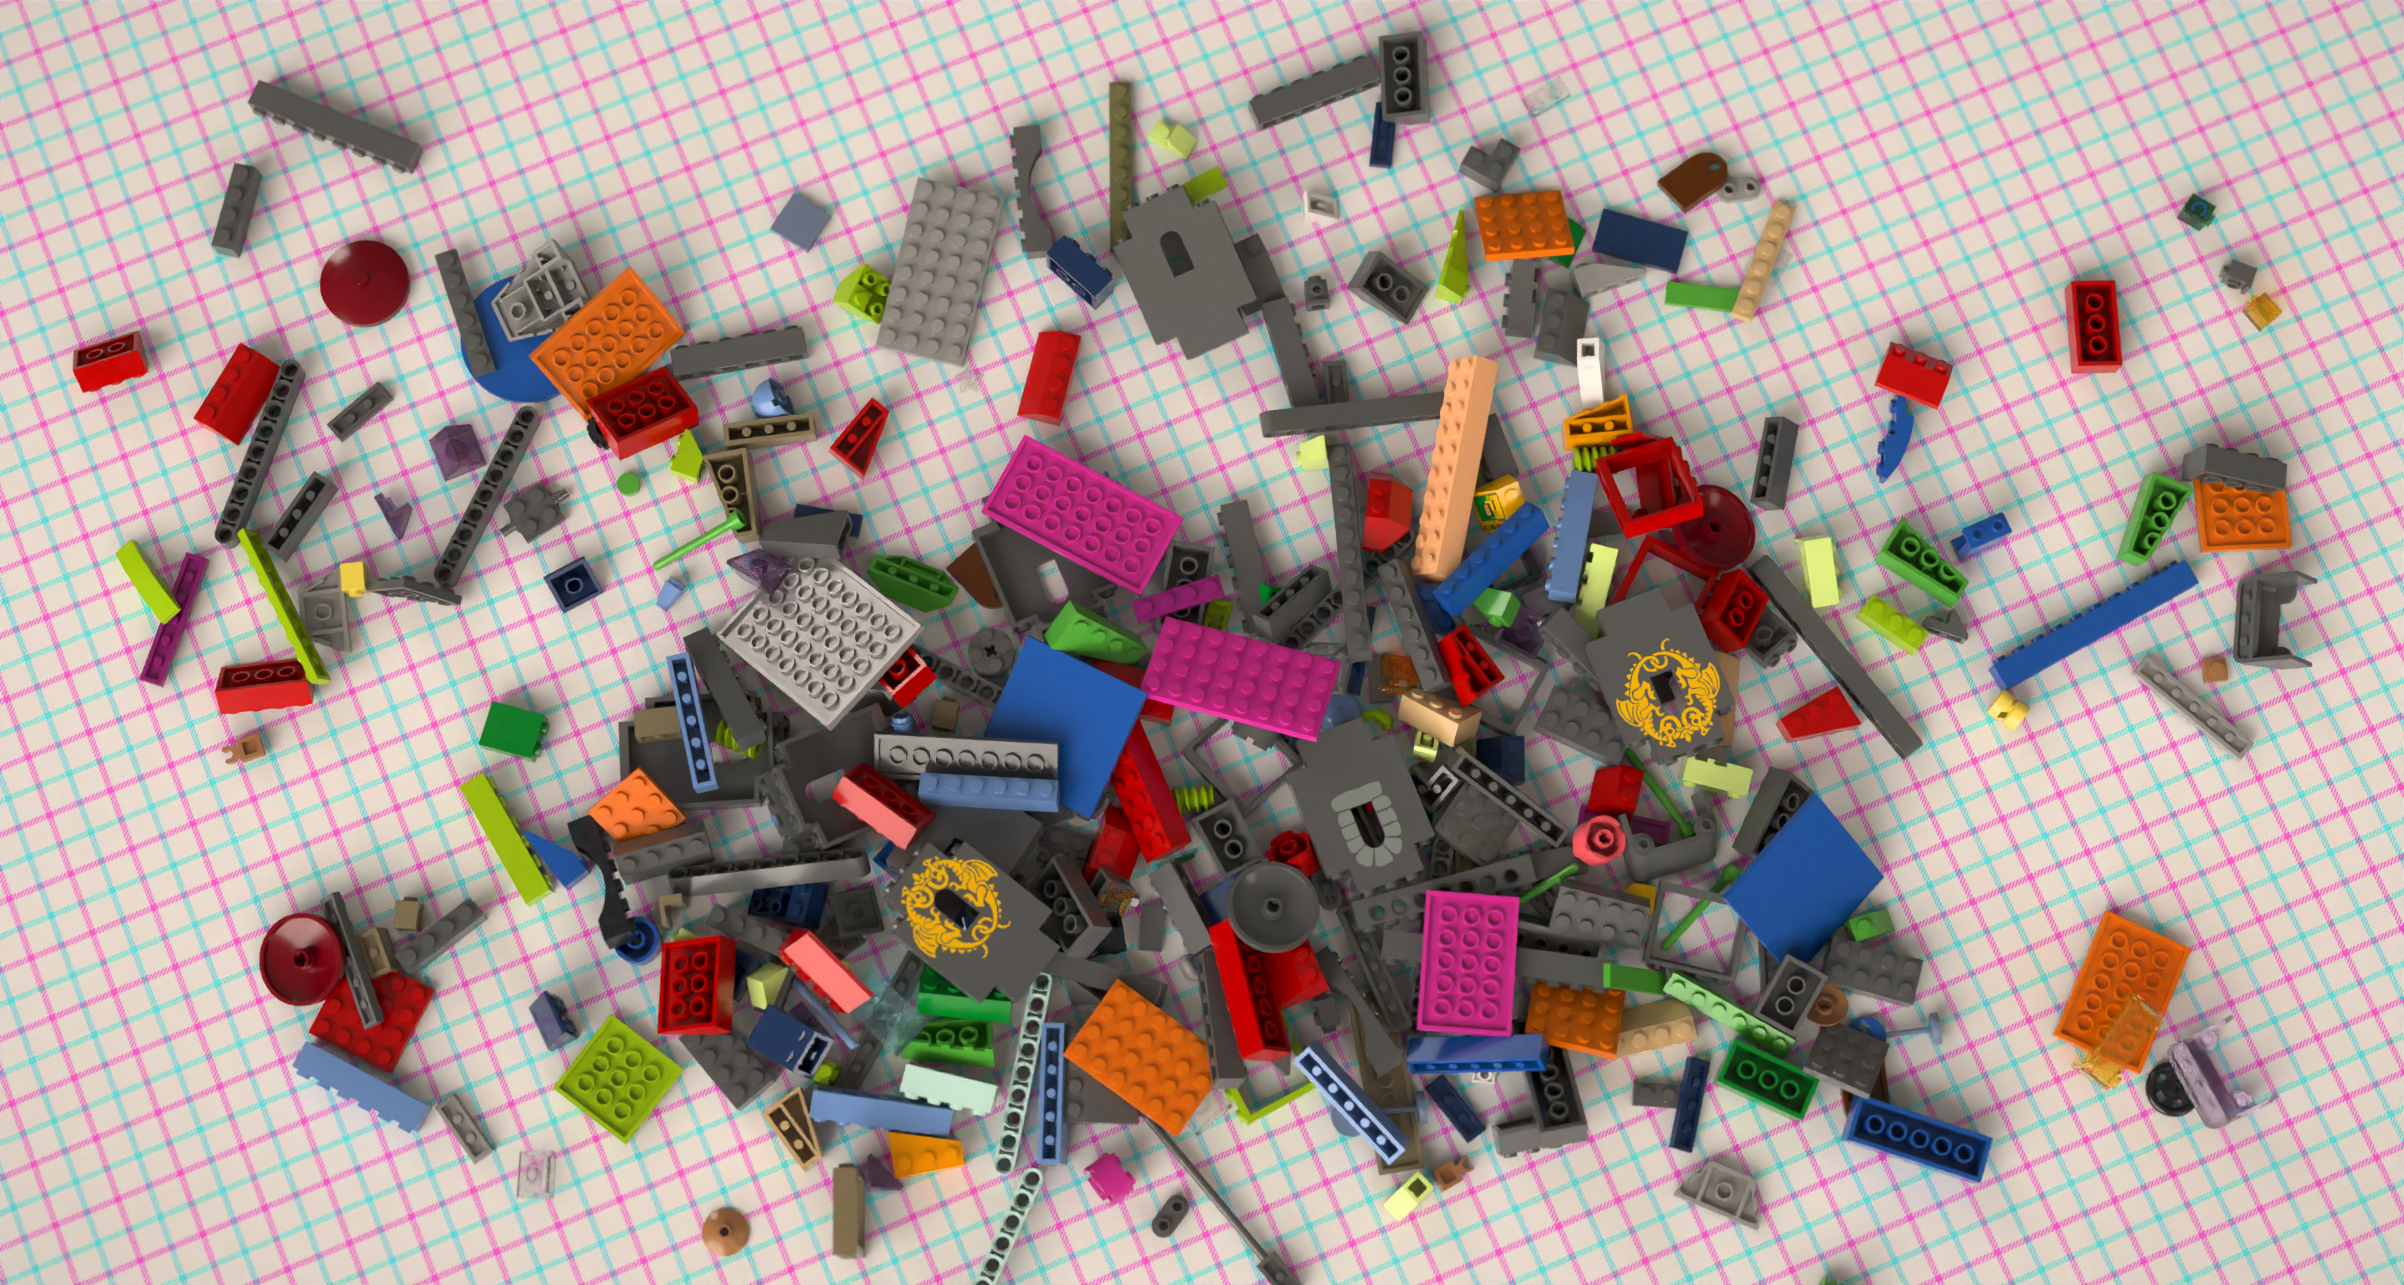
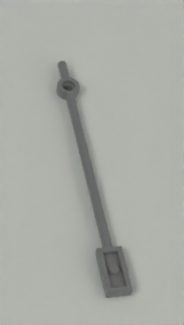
[1139,1111,1302,1285]

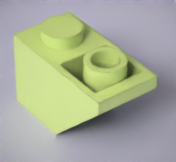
[1383,1171,1434,1222]

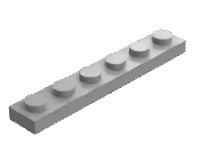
[2131,655,2254,761]

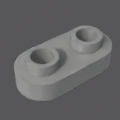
[1716,177,1761,204]

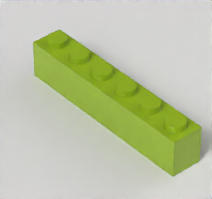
[459,773,554,907]

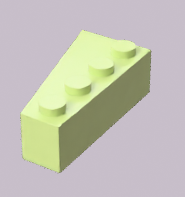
[1572,543,1618,640]

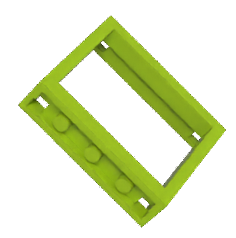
[1205,1011,1317,1126]

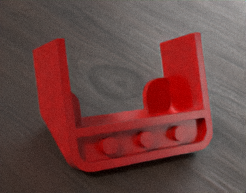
[1611,431,1684,529]

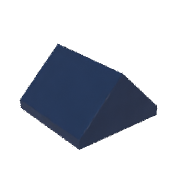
[543,556,604,613]
[733,948,763,1004]

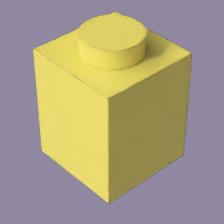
[340,561,369,598]

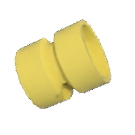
[1987,689,2030,731]

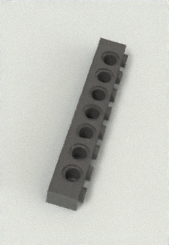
[1350,854,1537,934]

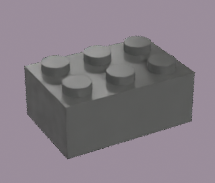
[1753,951,1829,1037]

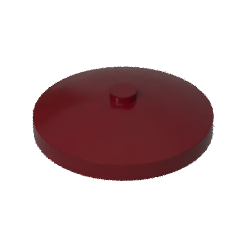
[320,240,411,327]
[1672,484,1755,571]
[259,913,346,1006]

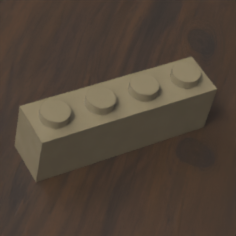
[723,412,817,451]

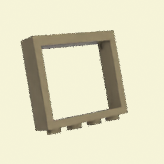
[833,1163,865,1259]

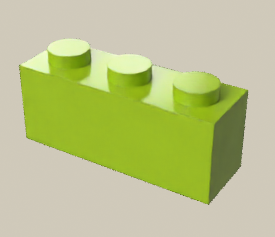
[1856,594,1930,656]

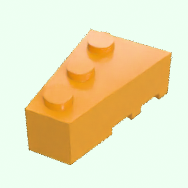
[1561,393,1633,451]
[887,1132,966,1180]

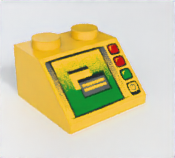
[1472,474,1525,532]

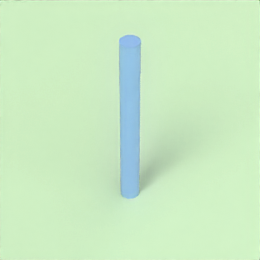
[792,979,859,1050]

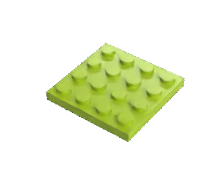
[553,1014,685,1145]

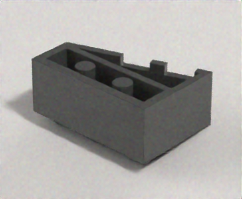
[1501,259,1540,338]

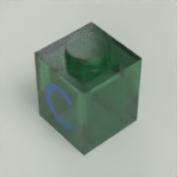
[2177,193,2216,231]

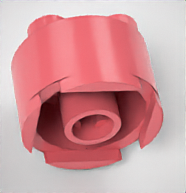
[1572,815,1626,866]

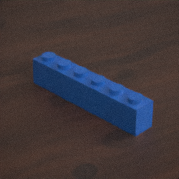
[1433,501,1550,618]
[1406,1033,1549,1074]

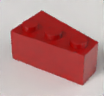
[829,397,890,480]
[1775,686,1862,744]

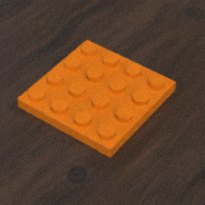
[1473,190,1574,262]
[2192,460,2292,553]
[1524,981,1626,1060]

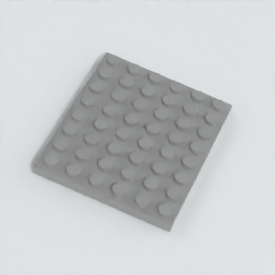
[716,556,925,731]

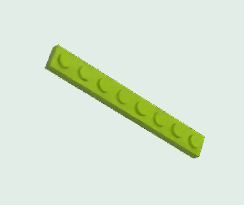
[237,528,332,685]

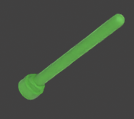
[653,509,747,570]
[1624,748,1695,839]
[1517,863,1579,906]
[1661,863,1741,951]

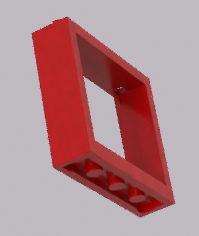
[1595,436,1706,539]
[1611,534,1719,618]

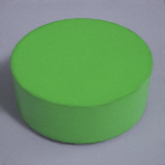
[617,473,641,496]

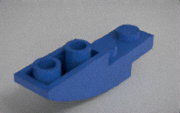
[1876,394,1914,484]

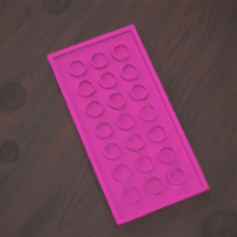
[981,434,1183,597]
[1140,616,1342,742]

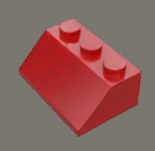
[72,331,148,393]
[1875,341,1953,410]

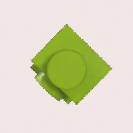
[812,1059,843,1087]

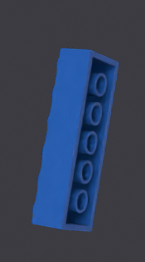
[1841,1095,1993,1184]

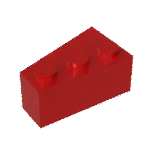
[1437,623,1505,709]

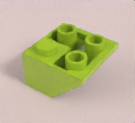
[832,263,892,324]

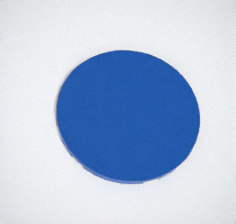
[460,275,561,404]

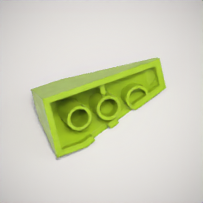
[1435,210,1470,304]

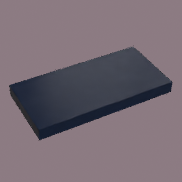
[1591,208,1688,274]

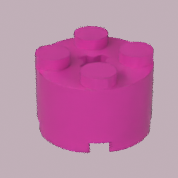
[1083,1152,1136,1207]

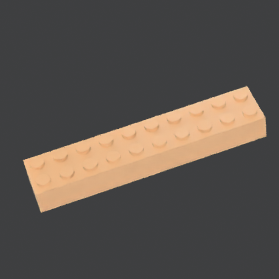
[1411,355,1499,582]

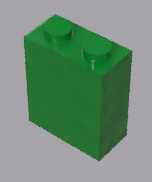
[478,701,550,763]

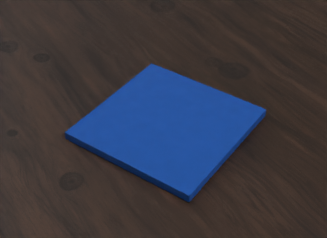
[983,636,1149,819]
[1721,793,1884,963]

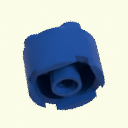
[615,916,663,966]

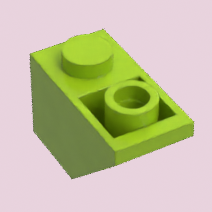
[669,429,706,484]

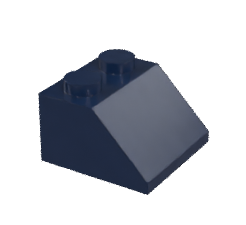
[1476,736,1525,786]

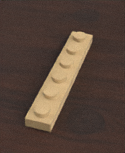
[1730,200,1796,323]

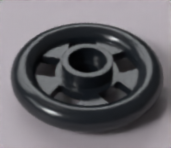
[2145,1061,2201,1117]

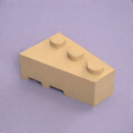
[1397,688,1483,748]
[762,1085,824,1172]

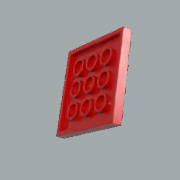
[308,956,436,1074]

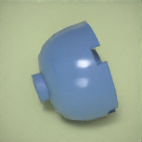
[752,377,795,419]
[1321,691,1363,730]

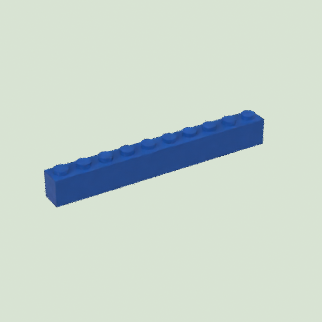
[1989,560,2199,691]

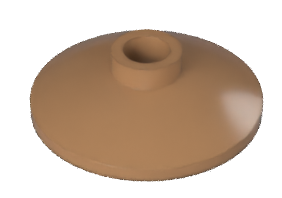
[1806,984,1848,1026]
[702,1209,749,1256]

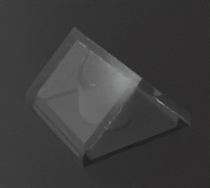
[517,1150,557,1199]

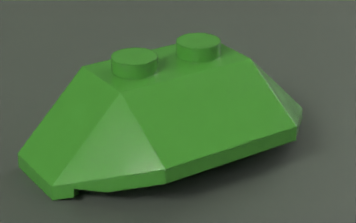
[867,555,959,613]

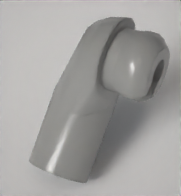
[1179,955,1198,982]

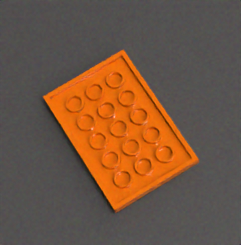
[528,266,686,422]
[2052,910,2191,1075]
[1063,978,1212,1137]

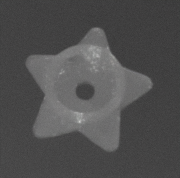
[955,365,984,393]

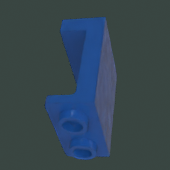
[1950,512,2012,562]

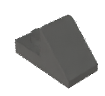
[1921,608,1969,644]

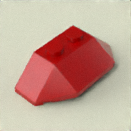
[1361,471,1413,552]
[1081,804,1141,886]

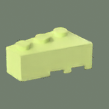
[1794,534,1842,608]
[1678,755,1753,799]

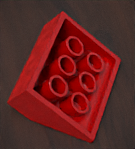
[586,366,700,461]
[657,935,736,1035]
[1265,939,1330,1011]

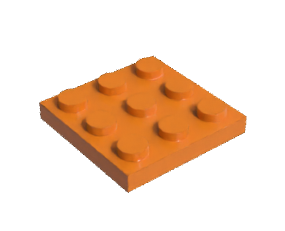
[588,766,687,843]

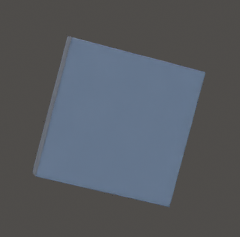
[770,193,832,253]

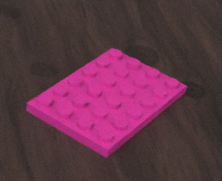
[1417,890,1520,1037]

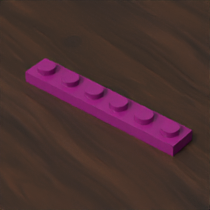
[139,552,210,687]

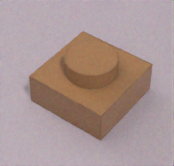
[2201,658,2229,683]

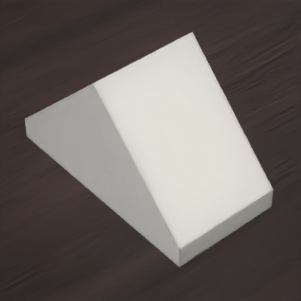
[1302,191,1338,223]

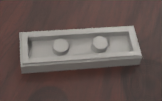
[435,1094,495,1165]

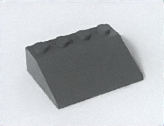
[1064,1029,1139,1124]

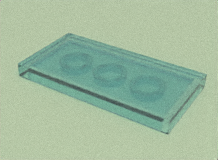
[850,967,929,1056]

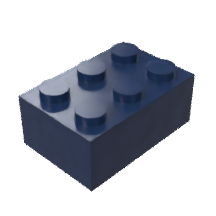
[1046,235,1114,311]

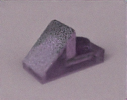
[374,493,413,540]

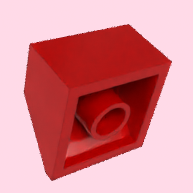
[1586,765,1644,822]

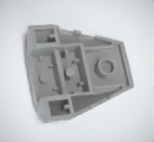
[491,239,592,342]

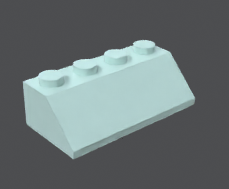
[900,1062,1001,1117]

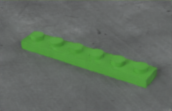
[1663,969,1796,1058]

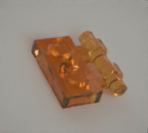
[1379,653,1424,696]

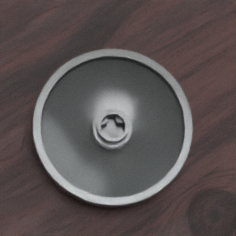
[1226,862,1320,953]

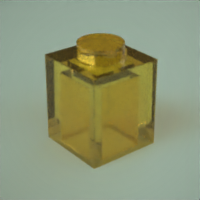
[2242,293,2282,332]

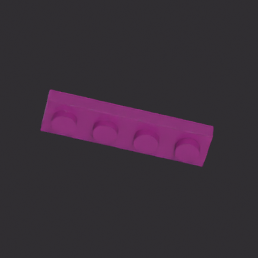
[1131,574,1225,625]
[1576,804,1671,846]

